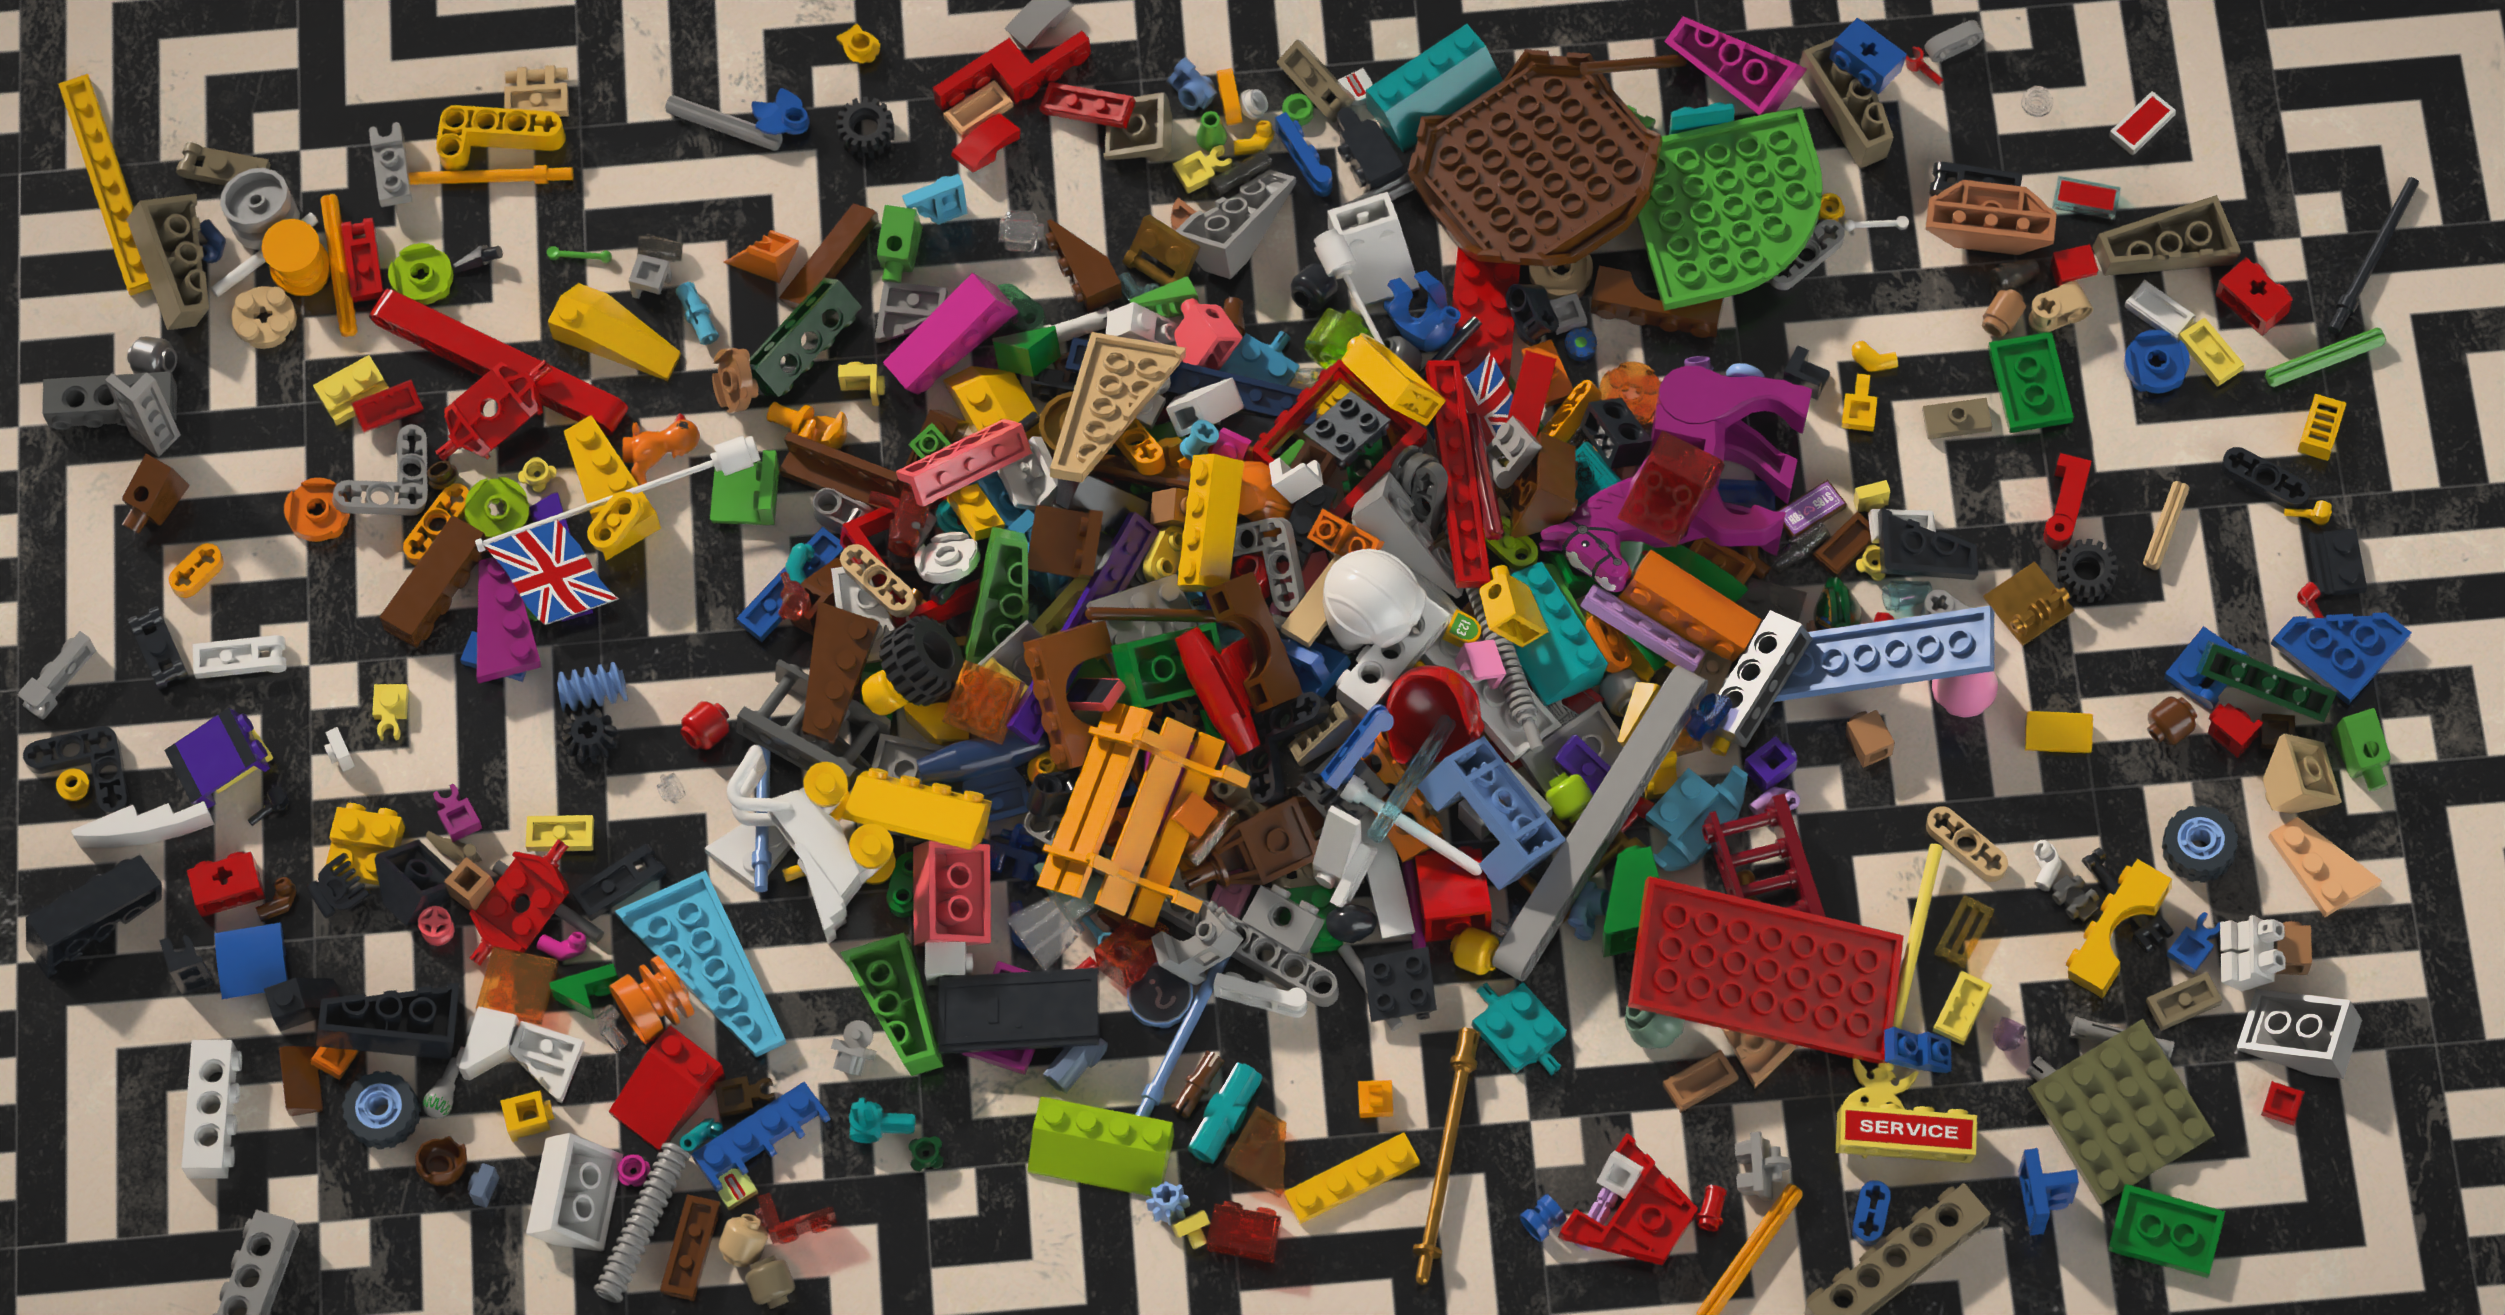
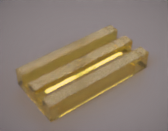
[1935,895,1995,969]

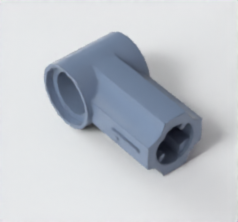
[1043,1038,1108,1094]

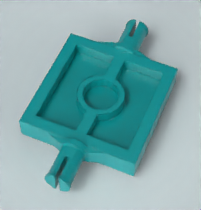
[1471,982,1567,1075]

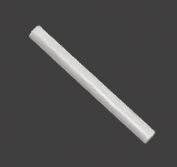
[210,212,318,297]

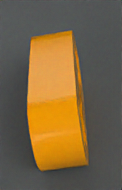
[1216,68,1242,126]
[169,543,224,598]

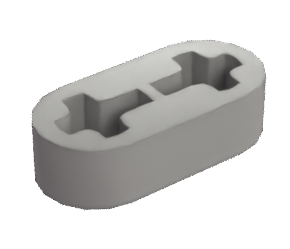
[1924,20,1984,63]

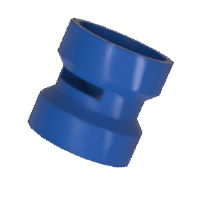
[1519,1194,1567,1242]

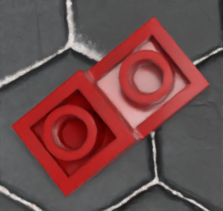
[951,113,1021,172]

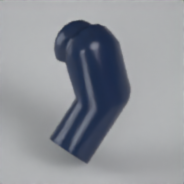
[199,219,226,264]

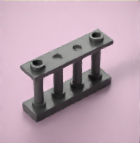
[736,659,891,792]

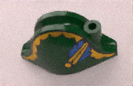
[1813,577,1862,630]

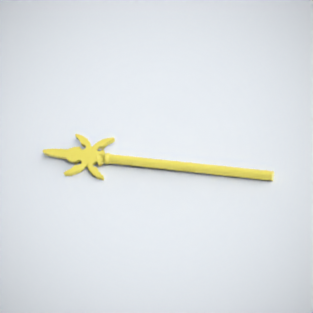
[1843,843,1943,1159]

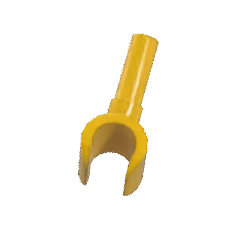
[2284,500,2332,525]

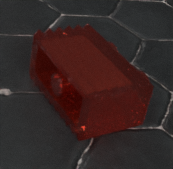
[1207,1201,1282,1263]

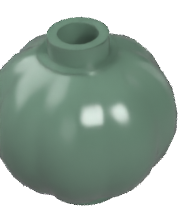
[1625,1005,1685,1049]

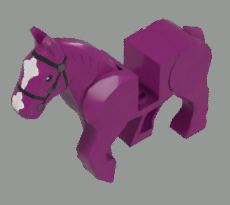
[1539,366,1813,592]

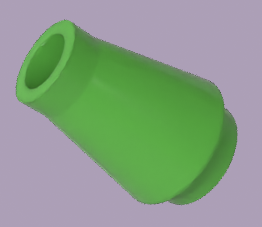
[1196,111,1227,152]

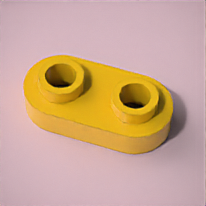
[587,491,642,552]

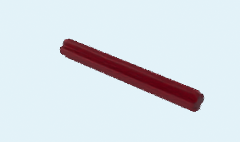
[1467,413,1504,541]

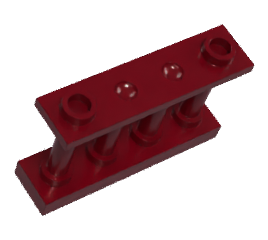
[1702,793,1826,917]

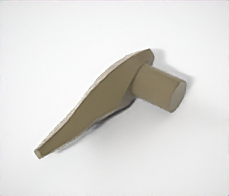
[426,831,482,863]

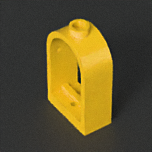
[1341,333,1446,426]

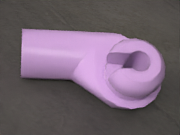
[1749,787,1800,815]

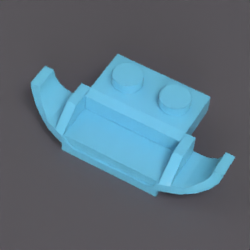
[1646,765,1748,871]

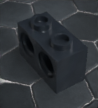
[1580,398,1652,469]

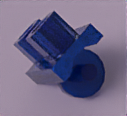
[981,823,1046,881]

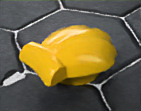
[836,24,880,64]

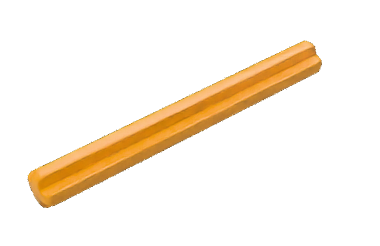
[321,194,358,337]
[1696,1183,1803,1315]

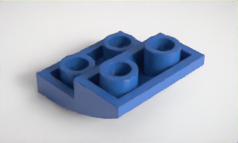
[214,923,288,999]

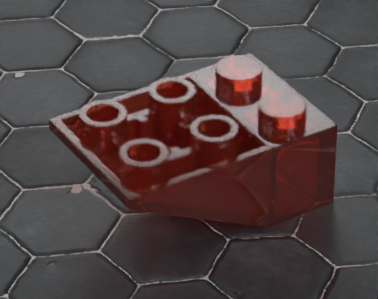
[1617,430,1725,548]

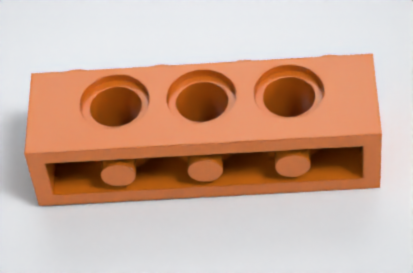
[1336,732,1445,862]

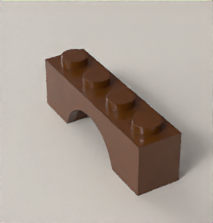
[1591,266,1724,338]
[1205,571,1303,714]

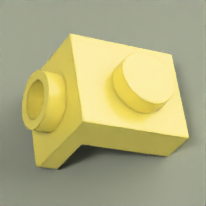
[838,362,885,406]

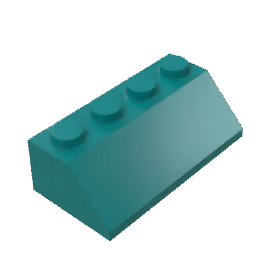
[1366,24,1503,152]
[1511,562,1608,707]

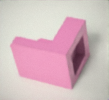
[1455,639,1506,689]

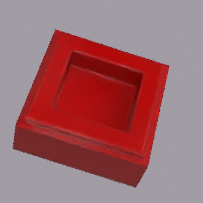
[2261,1081,2304,1126]

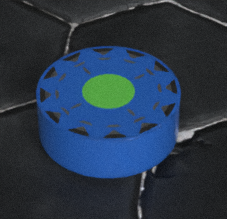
[1565,327,1597,361]

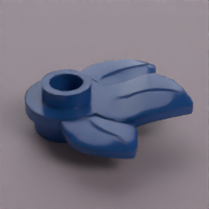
[751,88,810,135]

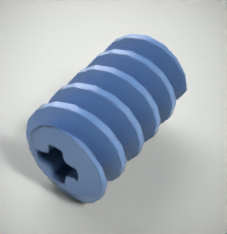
[557,662,628,713]

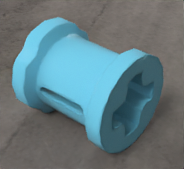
[1179,420,1219,462]

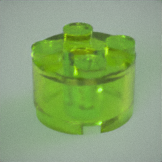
[1304,308,1374,370]

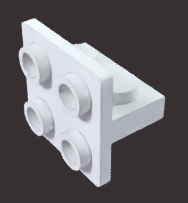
[997,436,1065,511]

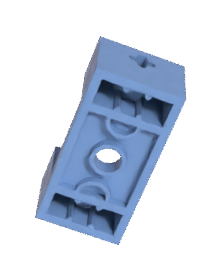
[1417,736,1566,890]

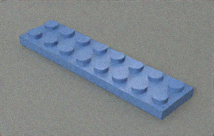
[1739,606,1994,704]

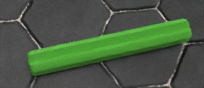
[2265,327,2386,387]

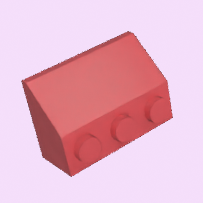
[913,841,991,946]

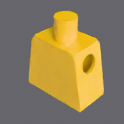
[1479,565,1548,647]

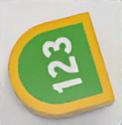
[1442,609,1481,648]

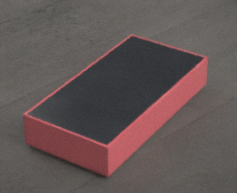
[1066,678,1126,711]

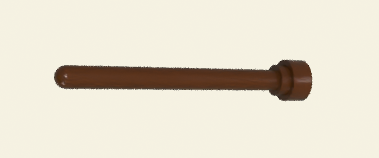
[1085,607,1239,630]

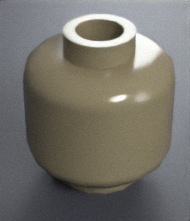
[745,1256,795,1309]

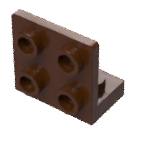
[1028,505,1103,580]

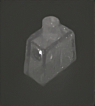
[1007,892,1092,971]

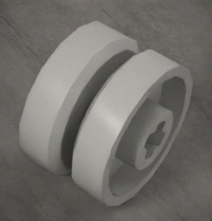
[220,168,300,250]

